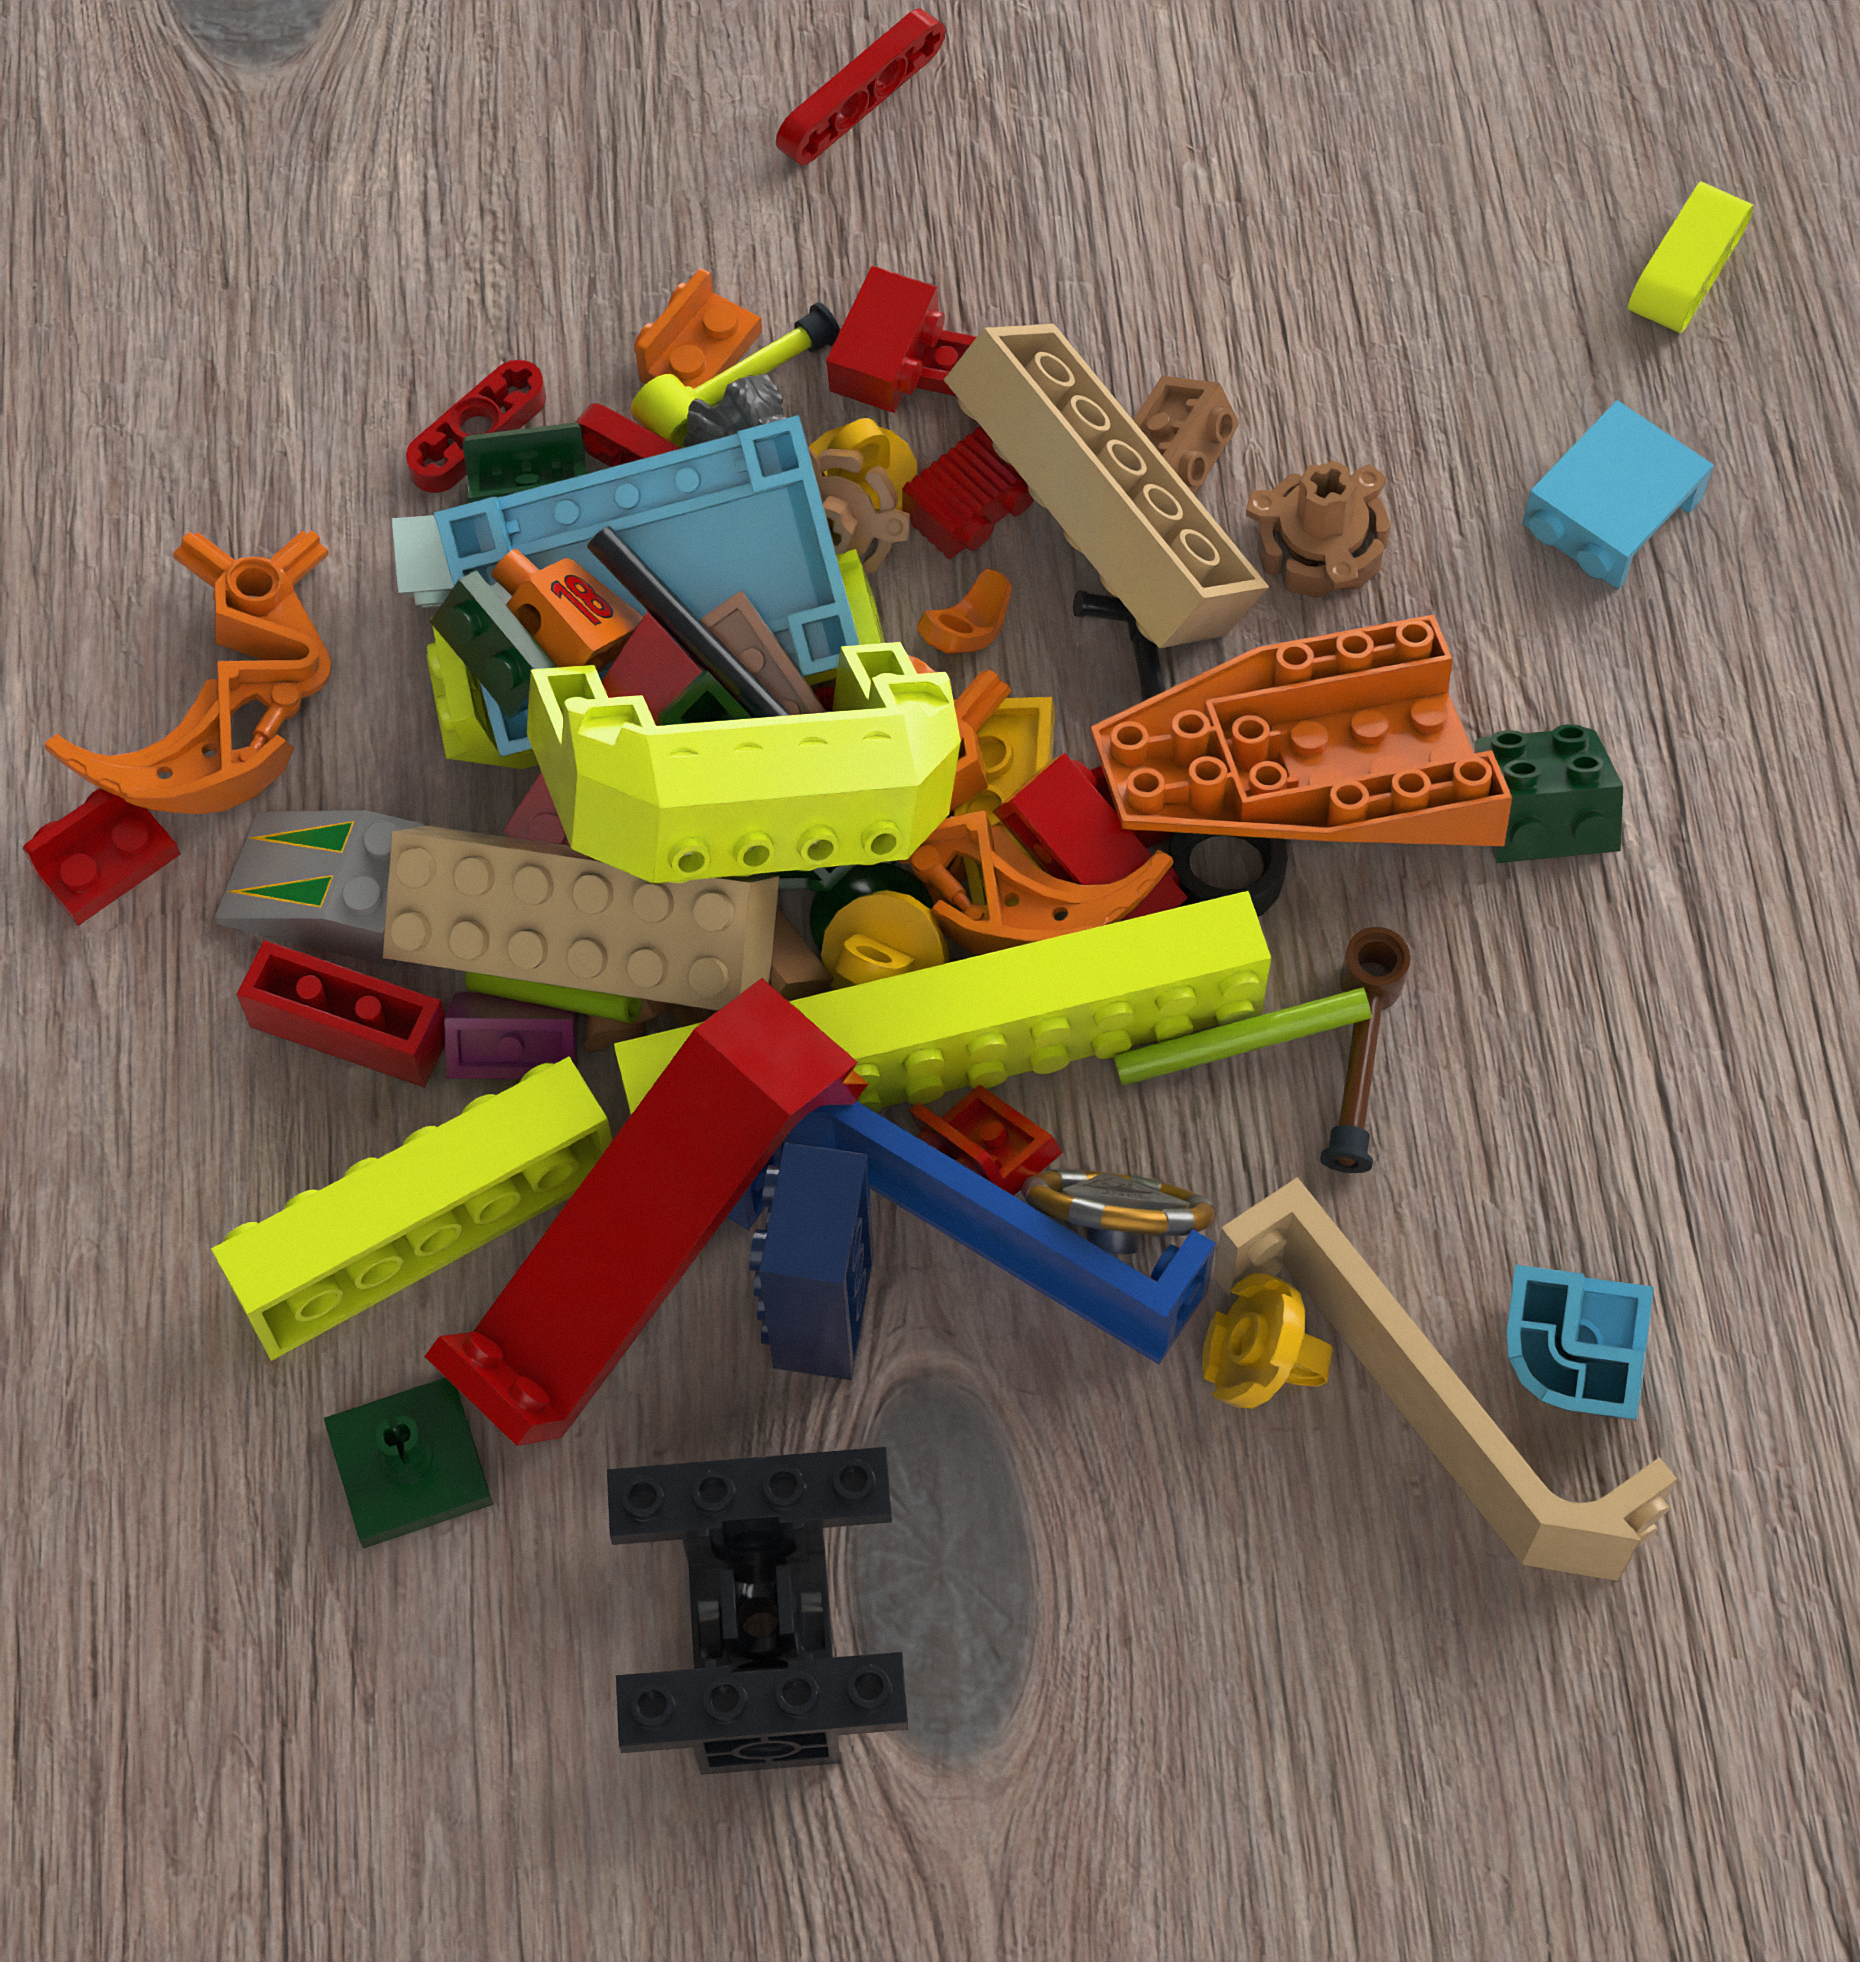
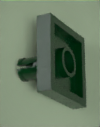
[323,1377,494,1549]

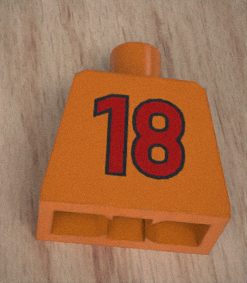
[491,548,643,674]

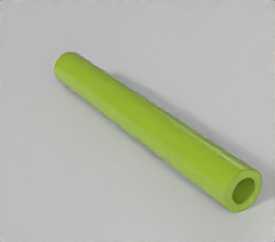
[1114,987,1372,1086]

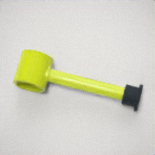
[631,302,840,448]

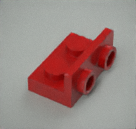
[23,788,181,926]

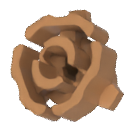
[807,445,910,573]
[1246,460,1391,597]

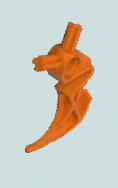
[45,530,331,814]
[899,669,1174,956]

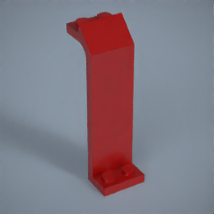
[424,978,868,1446]

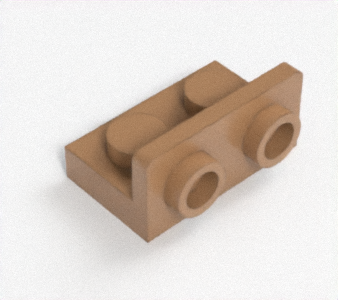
[1133,376,1238,495]

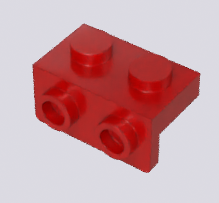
[908,1084,1062,1196]

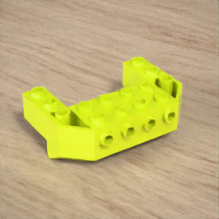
[527,642,961,884]

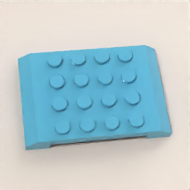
[434,415,860,757]

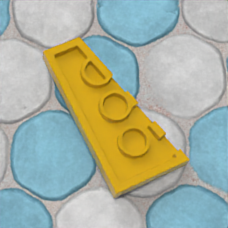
[953,697,1056,907]

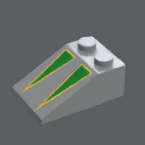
[214,810,425,967]

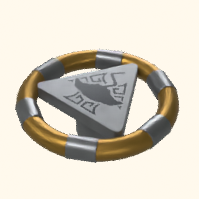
[1021,1169,1216,1254]

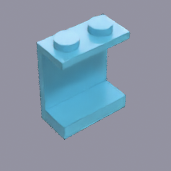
[1522,400,1714,590]

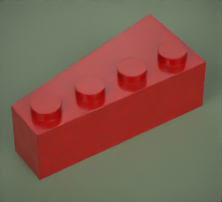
[503,611,704,846]

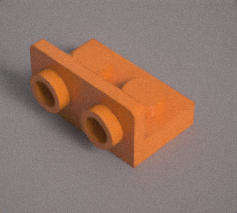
[634,268,762,389]

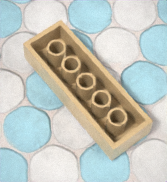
[944,324,1269,648]
[383,826,779,1011]

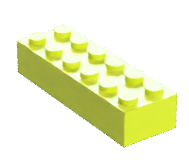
[211,1056,613,1361]

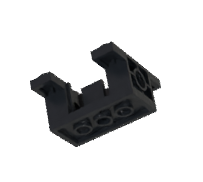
[607,1447,908,1775]

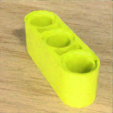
[1627,181,1754,334]

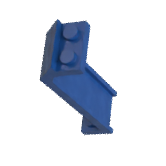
[727,1101,1216,1365]

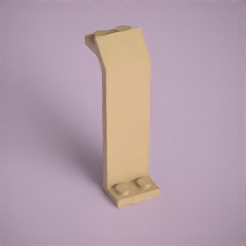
[1213,1177,1677,1581]

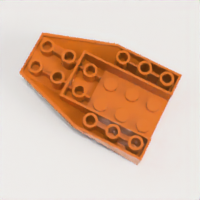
[1091,614,1512,846]

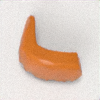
[917,568,1012,655]

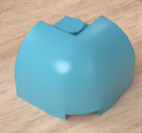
[1507,1265,1654,1421]

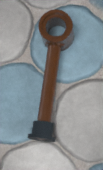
[1320,927,1410,1173]

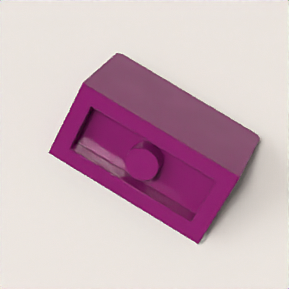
[444,992,580,1079]

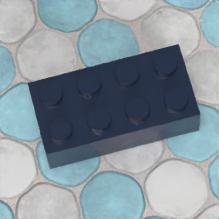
[749,1142,874,1380]

